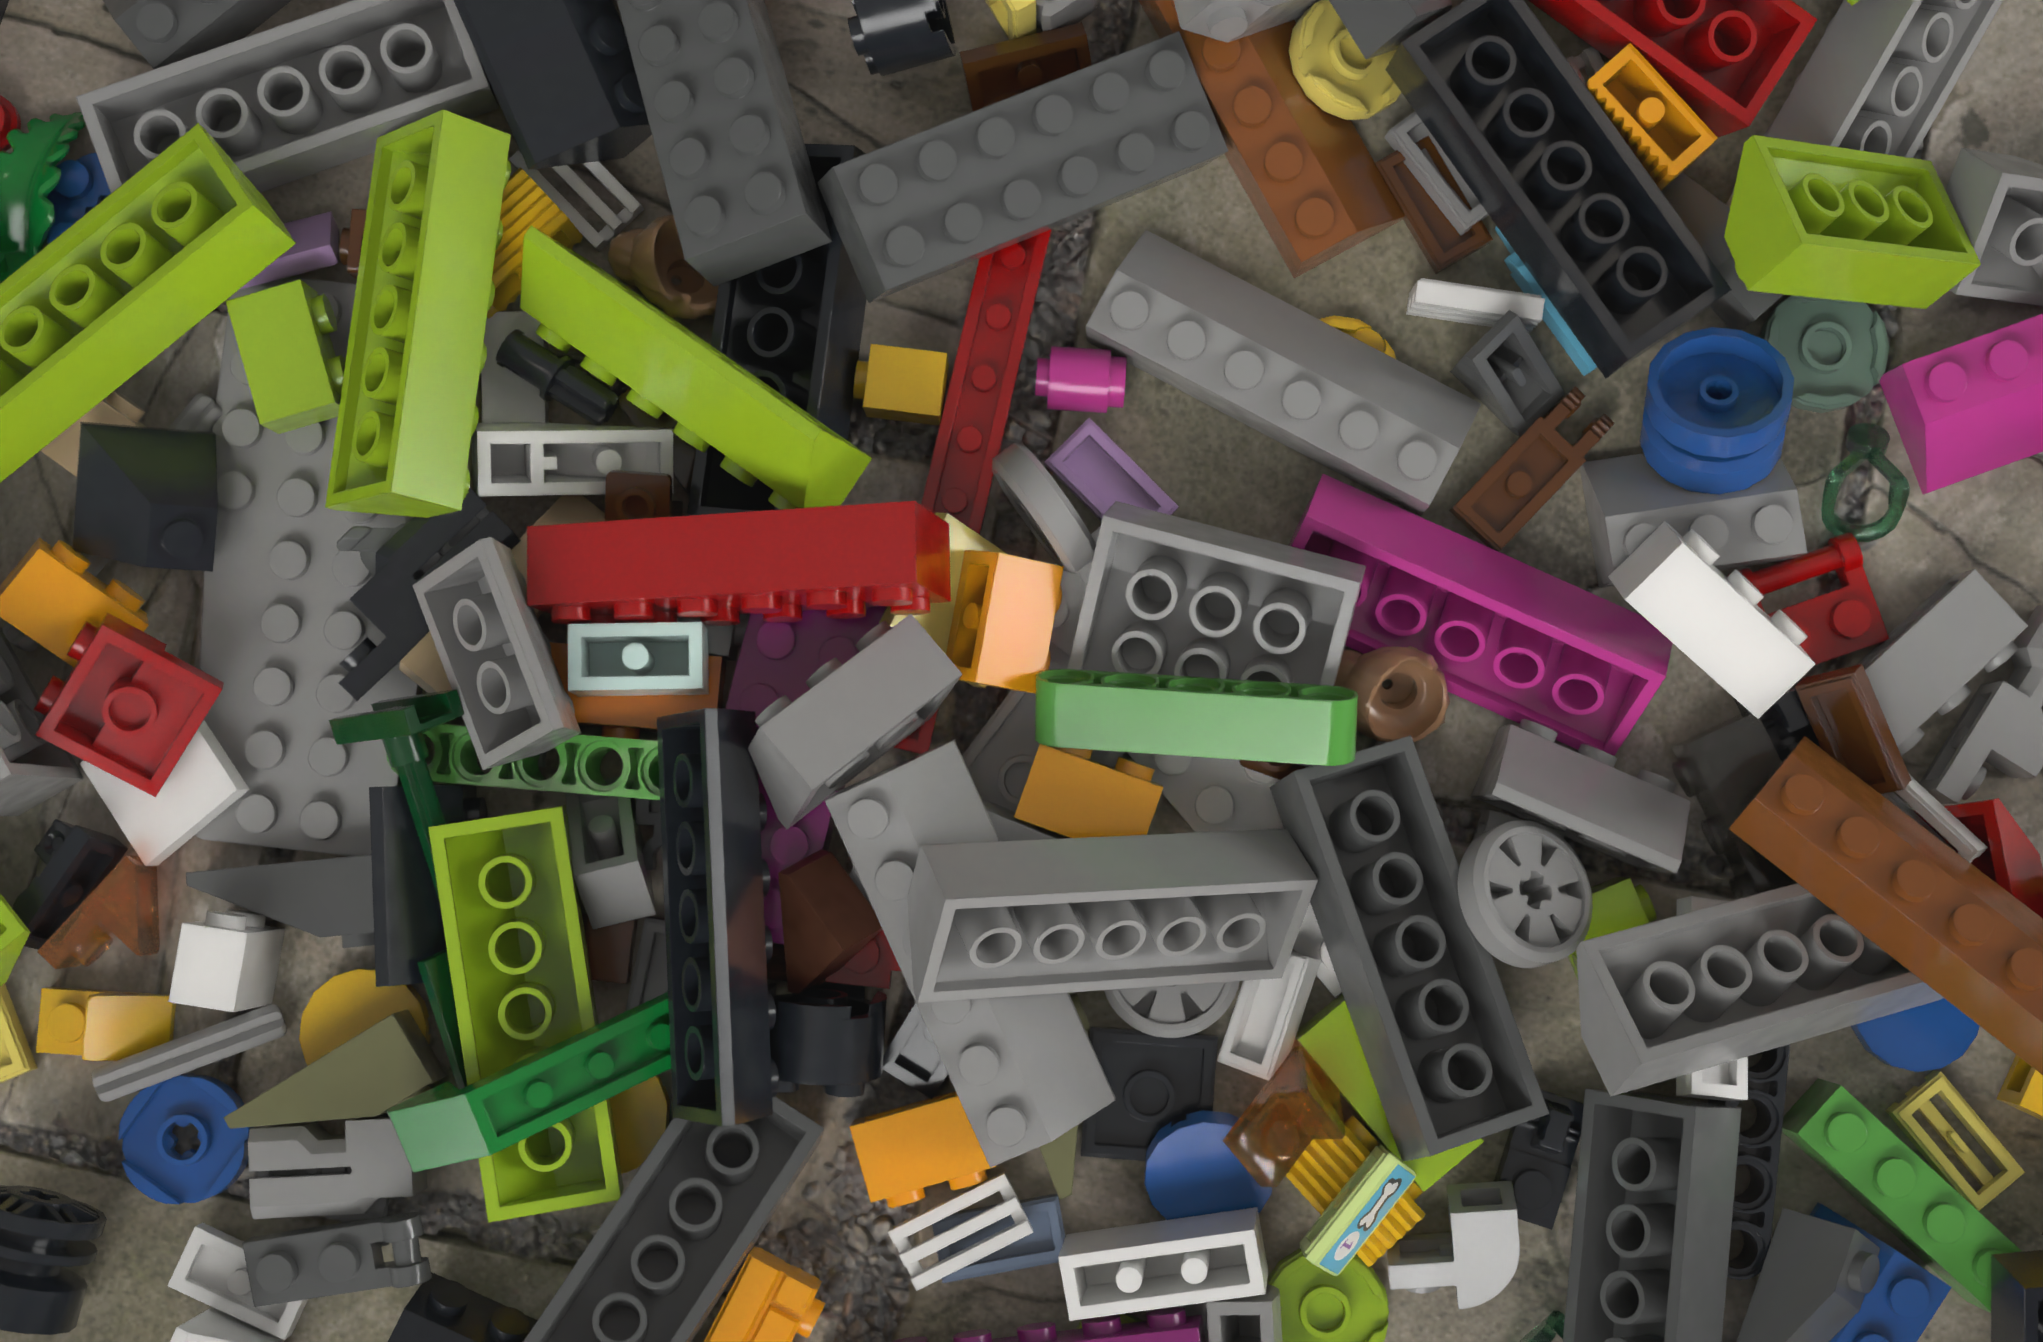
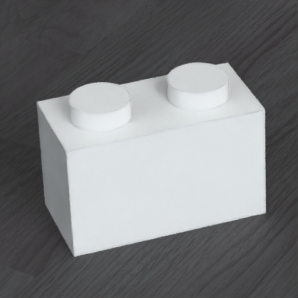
[168,909,285,1012]

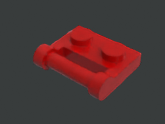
[1727,532,1890,665]

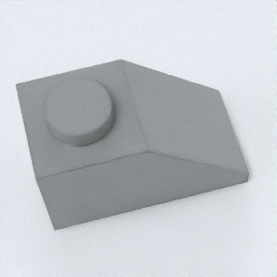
[565,775,656,929]

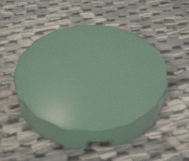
[1760,295,1890,413]

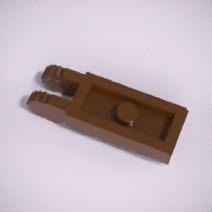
[1449,386,1615,552]

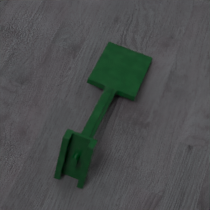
[329,689,467,1090]

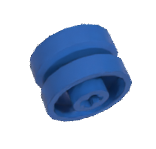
[1640,327,1794,495]

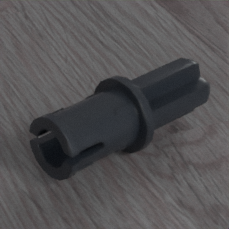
[496,329,619,426]

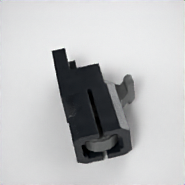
[337,487,521,701]

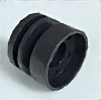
[0,1185,107,1335]

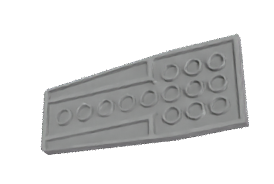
[195,277,471,856]

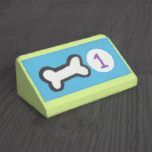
[1299,1145,1416,1276]

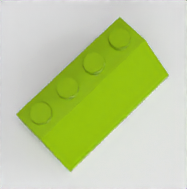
[1724,135,1981,309]

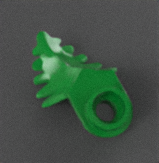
[0,112,86,283]

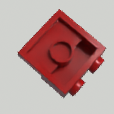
[33,612,224,797]

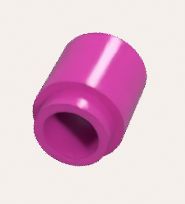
[1035,346,1127,413]

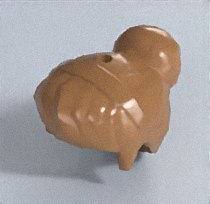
[608,215,719,320]
[1334,646,1450,743]

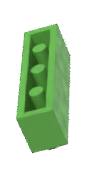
[1782,1078,2022,1313]

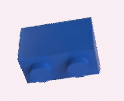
[1810,1202,1952,1342]

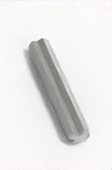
[91,1004,287,1102]

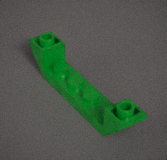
[386,992,671,1172]

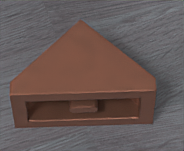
[778,849,882,995]

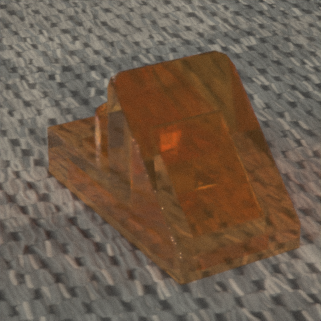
[37,856,160,969]
[1222,1046,1346,1187]

